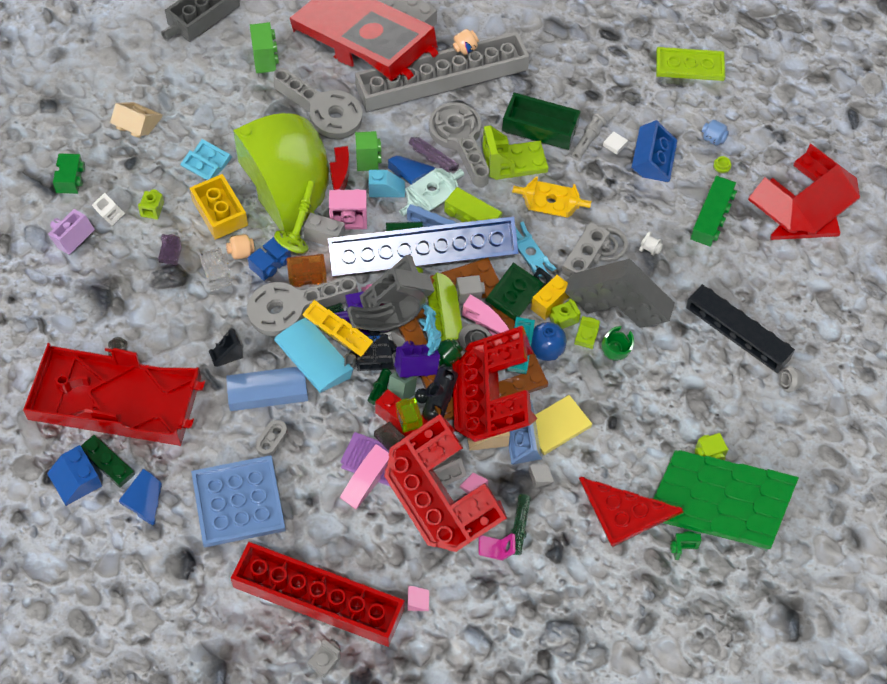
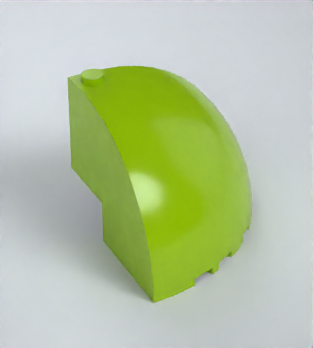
[233,113,329,236]

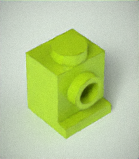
[138,189,164,220]
[549,298,581,329]

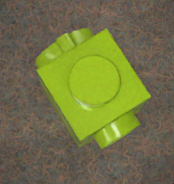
[695,433,729,460]

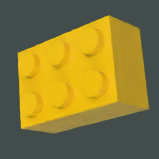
[189,174,248,240]

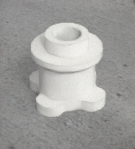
[639,231,663,256]

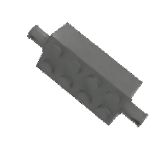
[161,0,240,42]

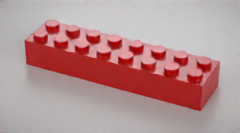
[231,541,405,647]

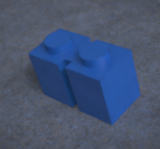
[247,237,291,281]

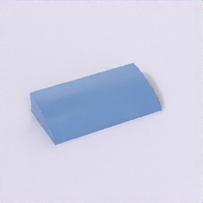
[226,367,308,411]

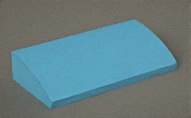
[274,318,353,393]

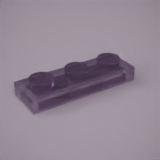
[408,137,459,172]

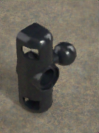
[415,366,458,421]

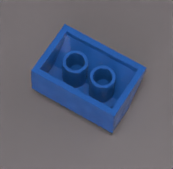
[632,120,677,182]

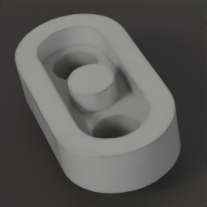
[256,420,287,457]

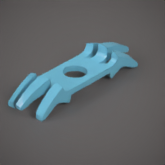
[515,222,557,277]
[419,304,441,356]

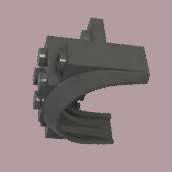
[347,255,435,331]

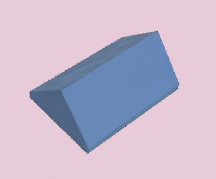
[509,399,542,465]

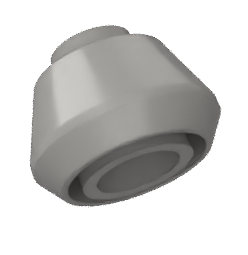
[779,366,805,392]

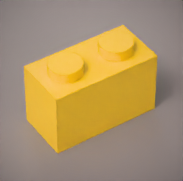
[531,275,569,320]

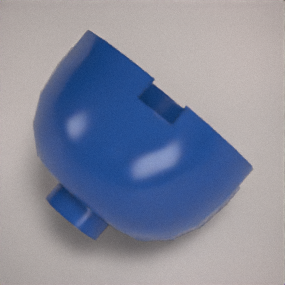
[531,322,567,361]

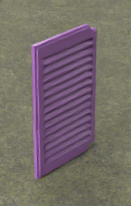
[340,432,392,487]

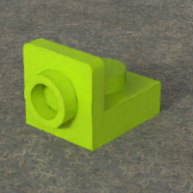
[574,316,600,349]

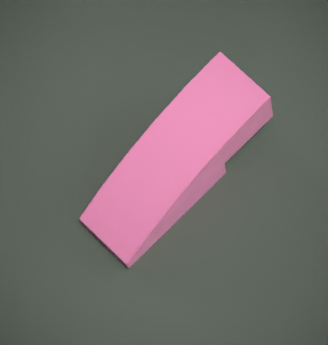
[462,294,509,335]
[340,444,389,510]

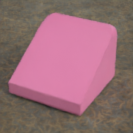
[460,473,488,494]
[408,586,429,611]

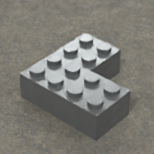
[565,258,675,328]

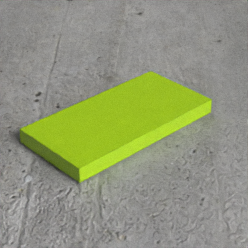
[656,47,725,81]

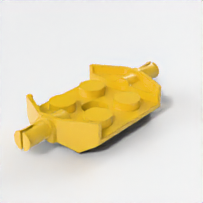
[512,176,592,218]

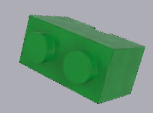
[53,153,85,194]

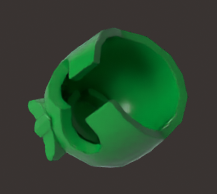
[601,326,634,361]

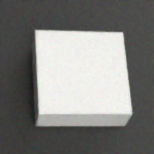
[603,132,628,154]

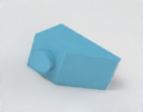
[369,170,405,197]

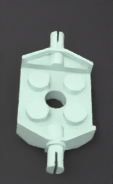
[399,168,464,216]

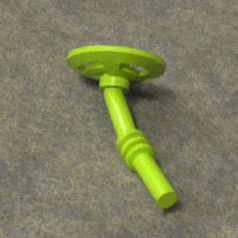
[274,181,315,254]

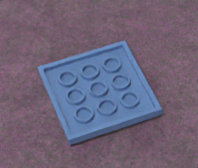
[191,455,286,548]

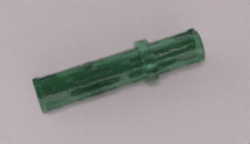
[510,494,531,555]

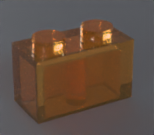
[286,254,327,287]

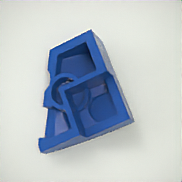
[388,156,436,185]
[119,469,162,525]

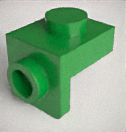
[670,531,702,560]

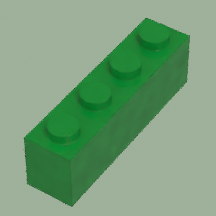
[690,175,737,247]

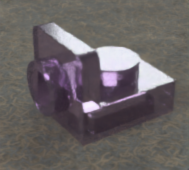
[158,234,182,265]

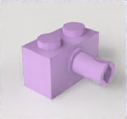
[48,209,95,255]

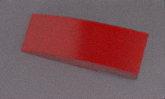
[329,146,350,190]

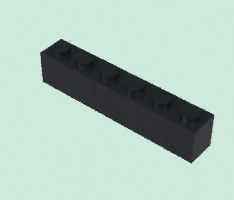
[686,284,795,374]

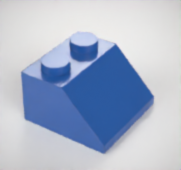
[47,445,102,506]

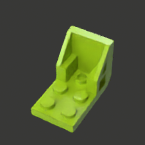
[482,125,548,180]

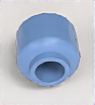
[701,120,729,146]

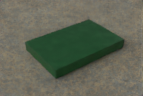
[485,262,544,321]

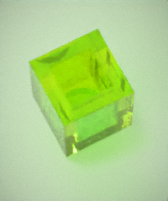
[396,398,422,433]

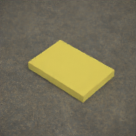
[535,395,592,455]

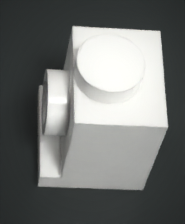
[92,193,125,226]

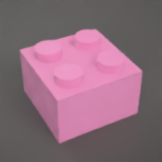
[329,189,367,230]

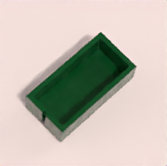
[502,92,581,150]

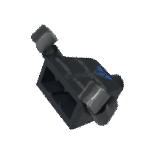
[344,330,398,371]

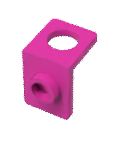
[479,533,515,561]

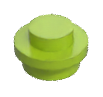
[713,156,731,173]

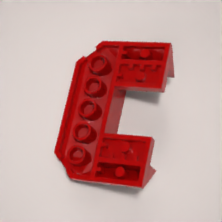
[748,143,860,235]
[452,326,538,442]
[384,414,507,552]

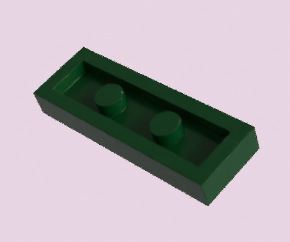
[81,435,135,488]

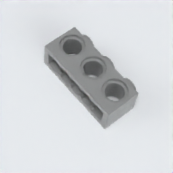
[562,222,611,277]

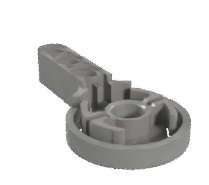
[274,68,362,139]
[429,102,489,188]
[247,276,359,336]

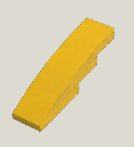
[302,300,373,357]

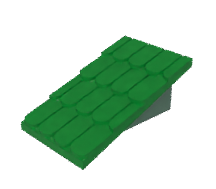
[653,450,799,552]

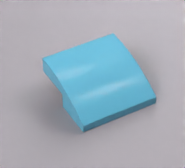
[180,139,232,180]

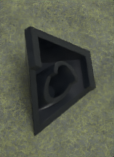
[209,328,243,367]

